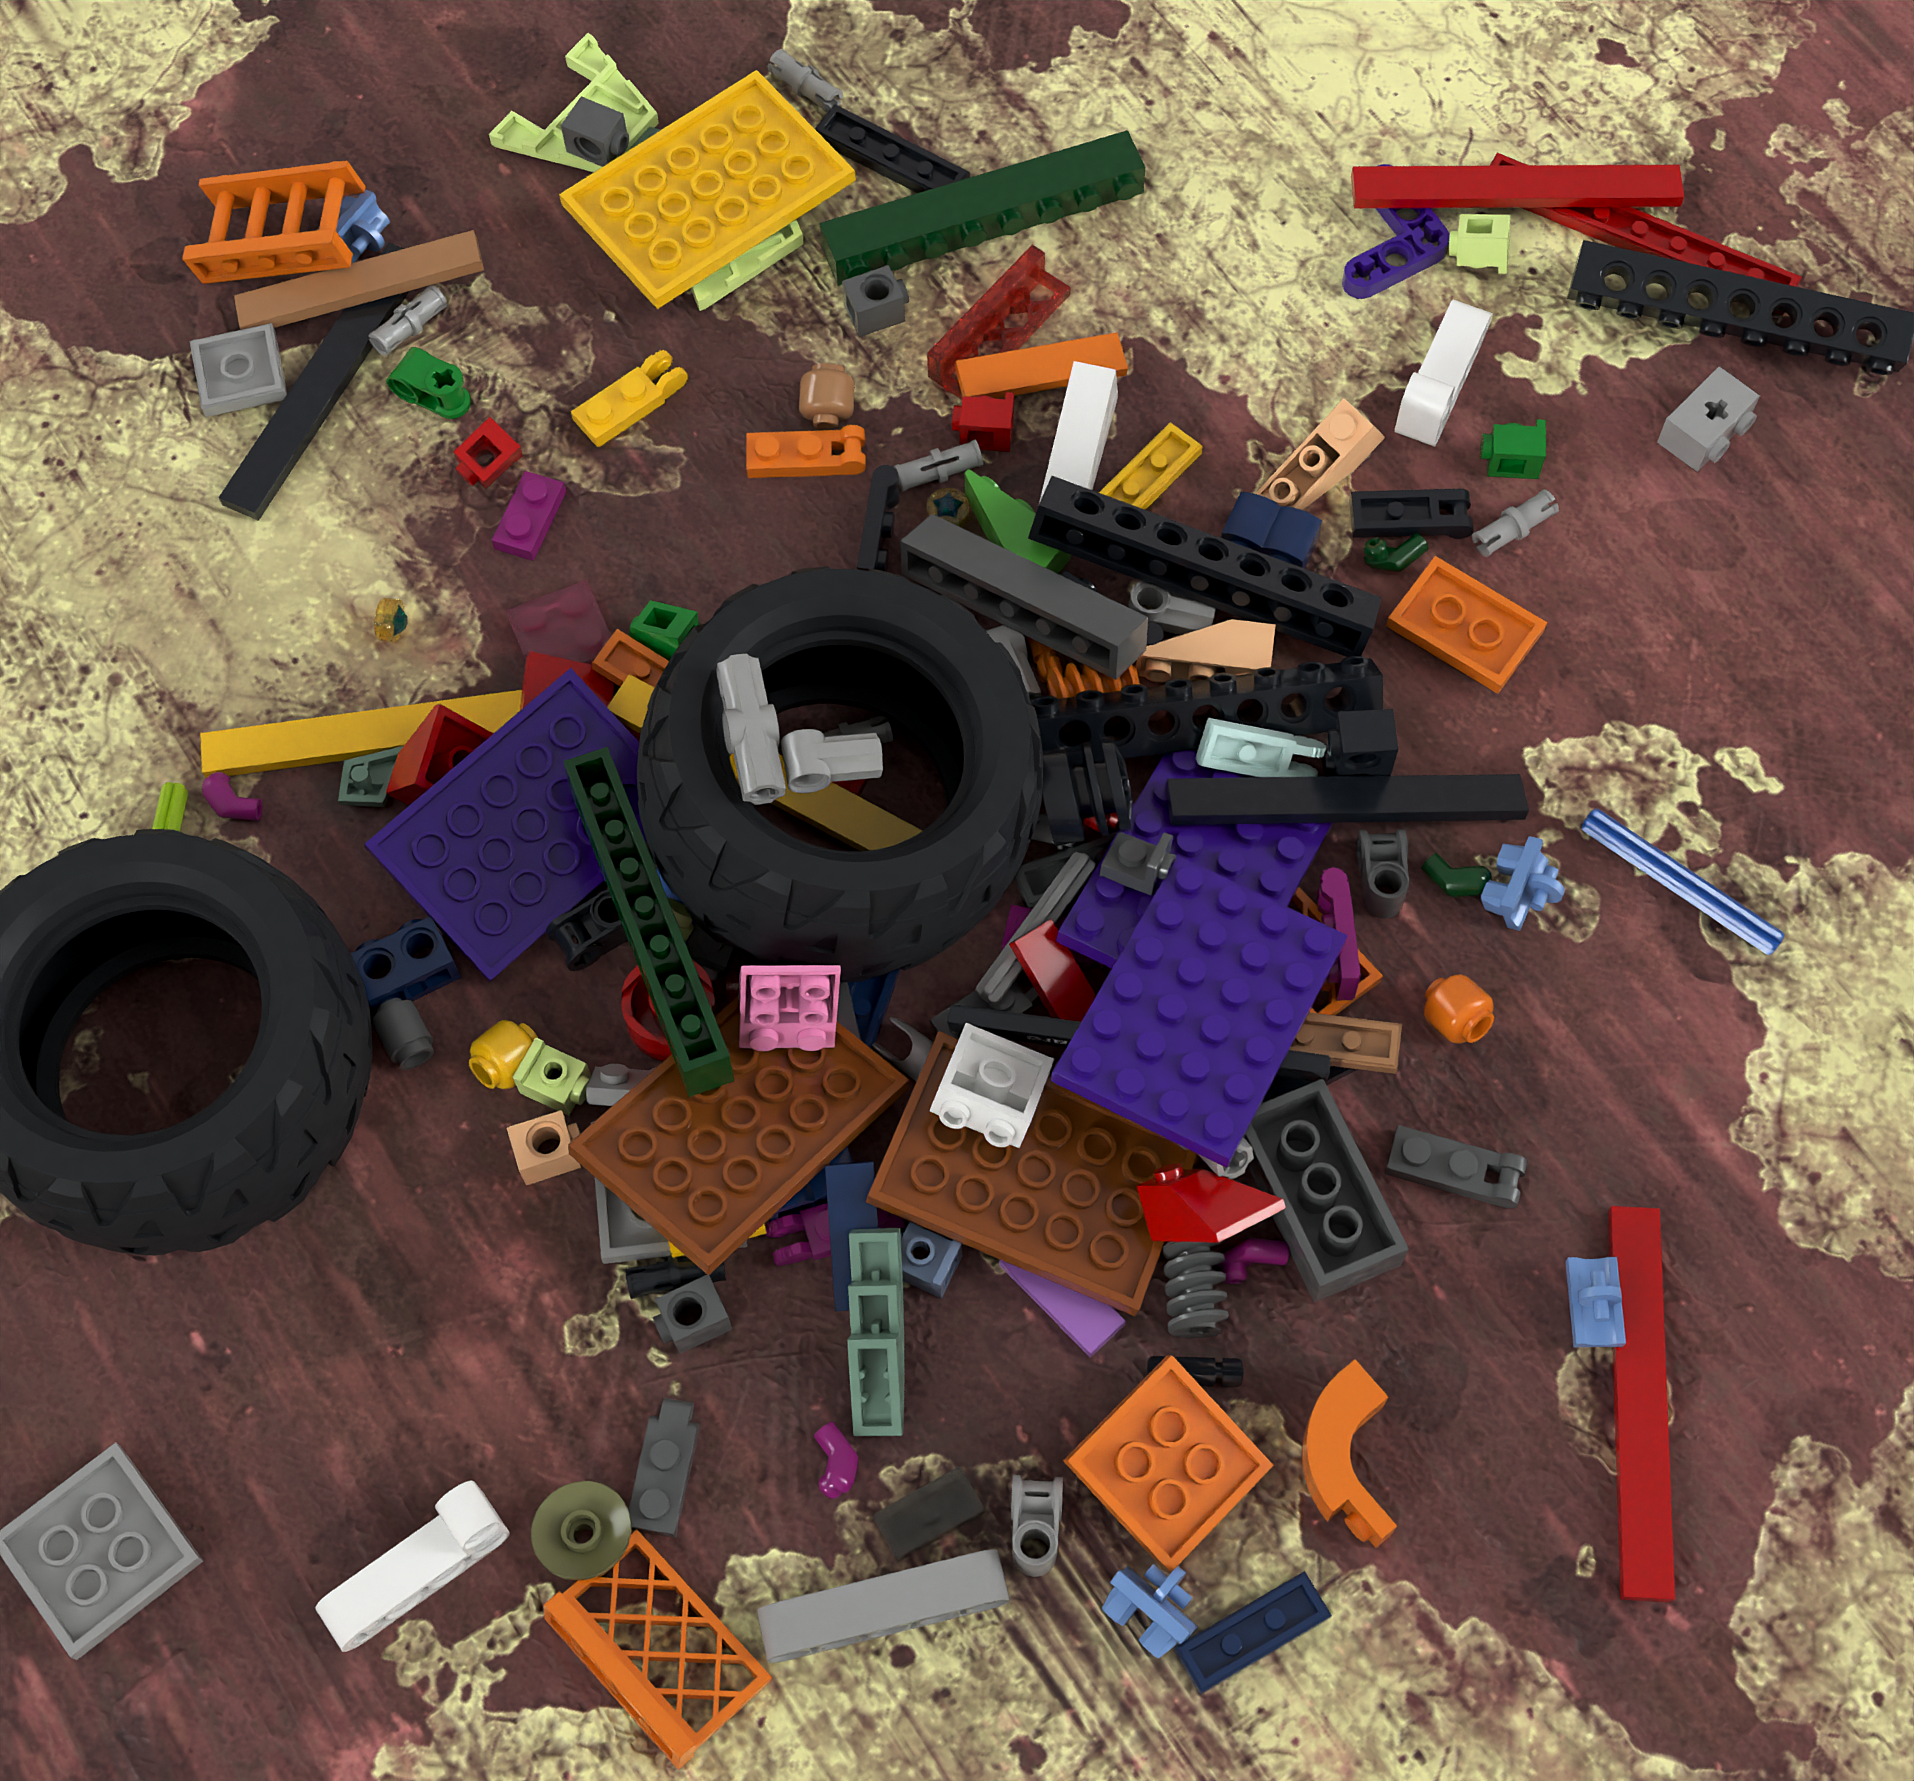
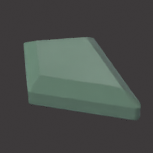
[338,746,404,807]

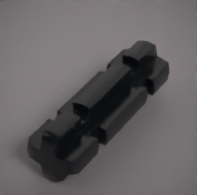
[1147,1356,1244,1387]

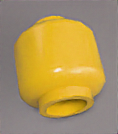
[469,1020,538,1090]

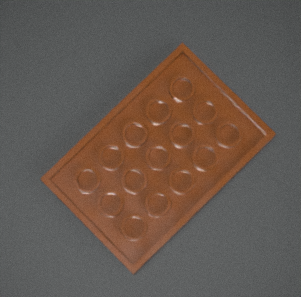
[568,996,909,1275]
[865,1031,1197,1316]

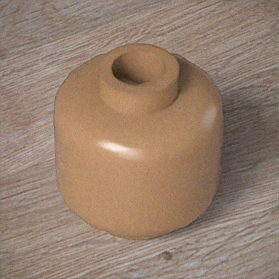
[799,363,855,430]

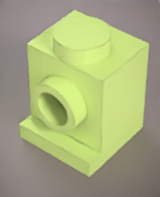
[1449,214,1510,274]
[513,1038,591,1116]

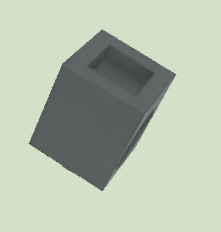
[561,96,629,167]
[842,265,909,337]
[652,1275,733,1354]

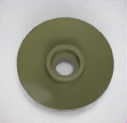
[531,1481,632,1580]

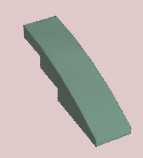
[847,1228,905,1436]

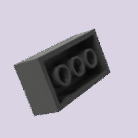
[1243,1079,1409,1302]

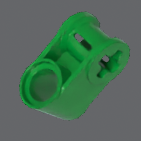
[386,347,471,419]

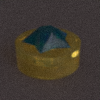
[926,488,969,528]
[374,597,408,643]

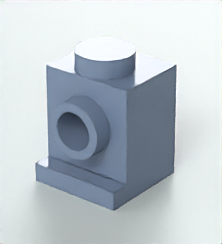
[900,1222,962,1299]

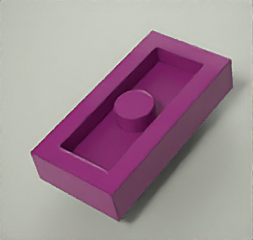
[491,471,567,561]

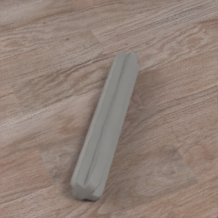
[975,852,1096,1005]

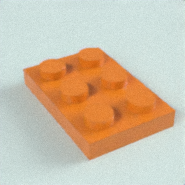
[1386,556,1548,694]

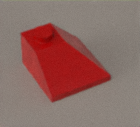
[386,704,494,805]
[1137,1163,1286,1243]

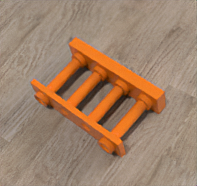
[182,161,366,284]

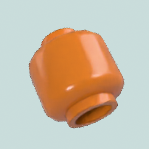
[1424,974,1494,1044]

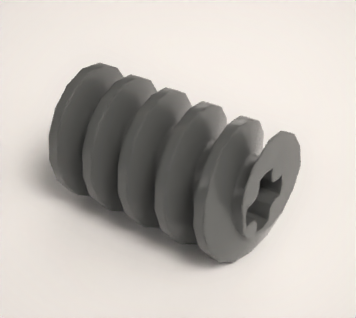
[1163,1241,1229,1338]

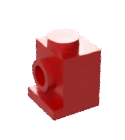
[952,392,1014,452]
[453,417,523,489]

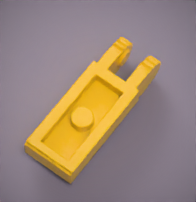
[571,350,688,447]

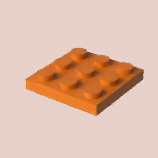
[1063,1355,1274,1573]

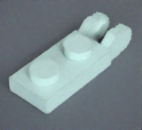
[1195,718,1327,777]

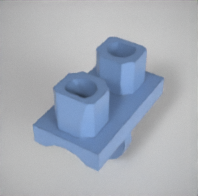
[317,190,390,263]
[1481,836,1565,931]
[1565,1257,1626,1347]
[1102,1564,1198,1659]

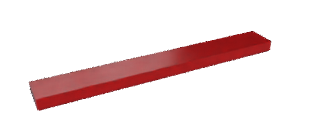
[1490,152,1802,316]
[1351,165,1684,209]
[1608,1206,1675,1603]

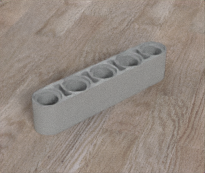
[757,1549,1010,1663]

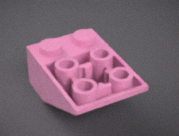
[739,965,841,1051]

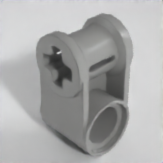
[1011,1474,1063,1577]

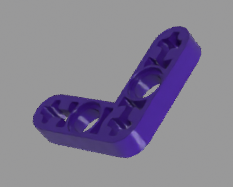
[1342,164,1450,299]

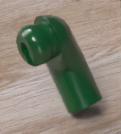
[1363,533,1429,572]
[1421,853,1492,897]

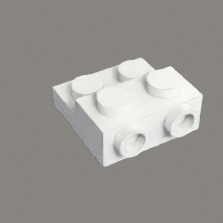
[930,1023,1054,1148]

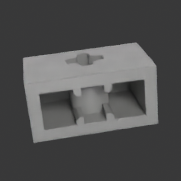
[1657,367,1760,472]

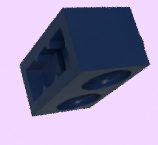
[351,916,462,1015]

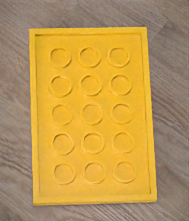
[559,70,856,309]

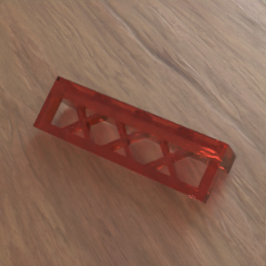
[927,244,1071,400]

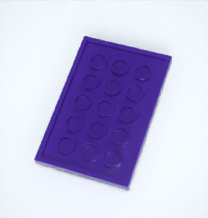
[364,668,647,983]
[1056,749,1333,968]
[1051,855,1348,1168]

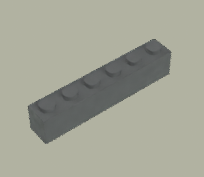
[900,514,1148,680]

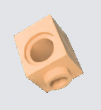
[507,1110,581,1185]

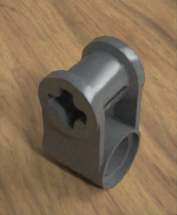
[1356,828,1410,919]

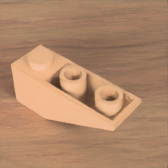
[1255,398,1385,510]
[1136,619,1276,682]

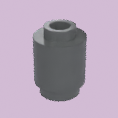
[371,998,434,1070]

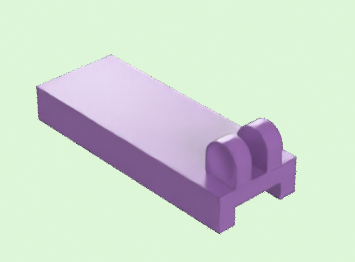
[999,1260,1126,1358]

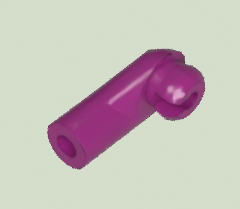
[202,772,263,821]
[1218,1238,1289,1284]
[814,1422,858,1499]

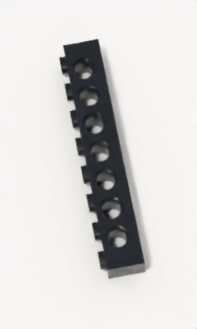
[1567,240,1914,375]
[1028,476,1382,657]
[1031,656,1383,765]

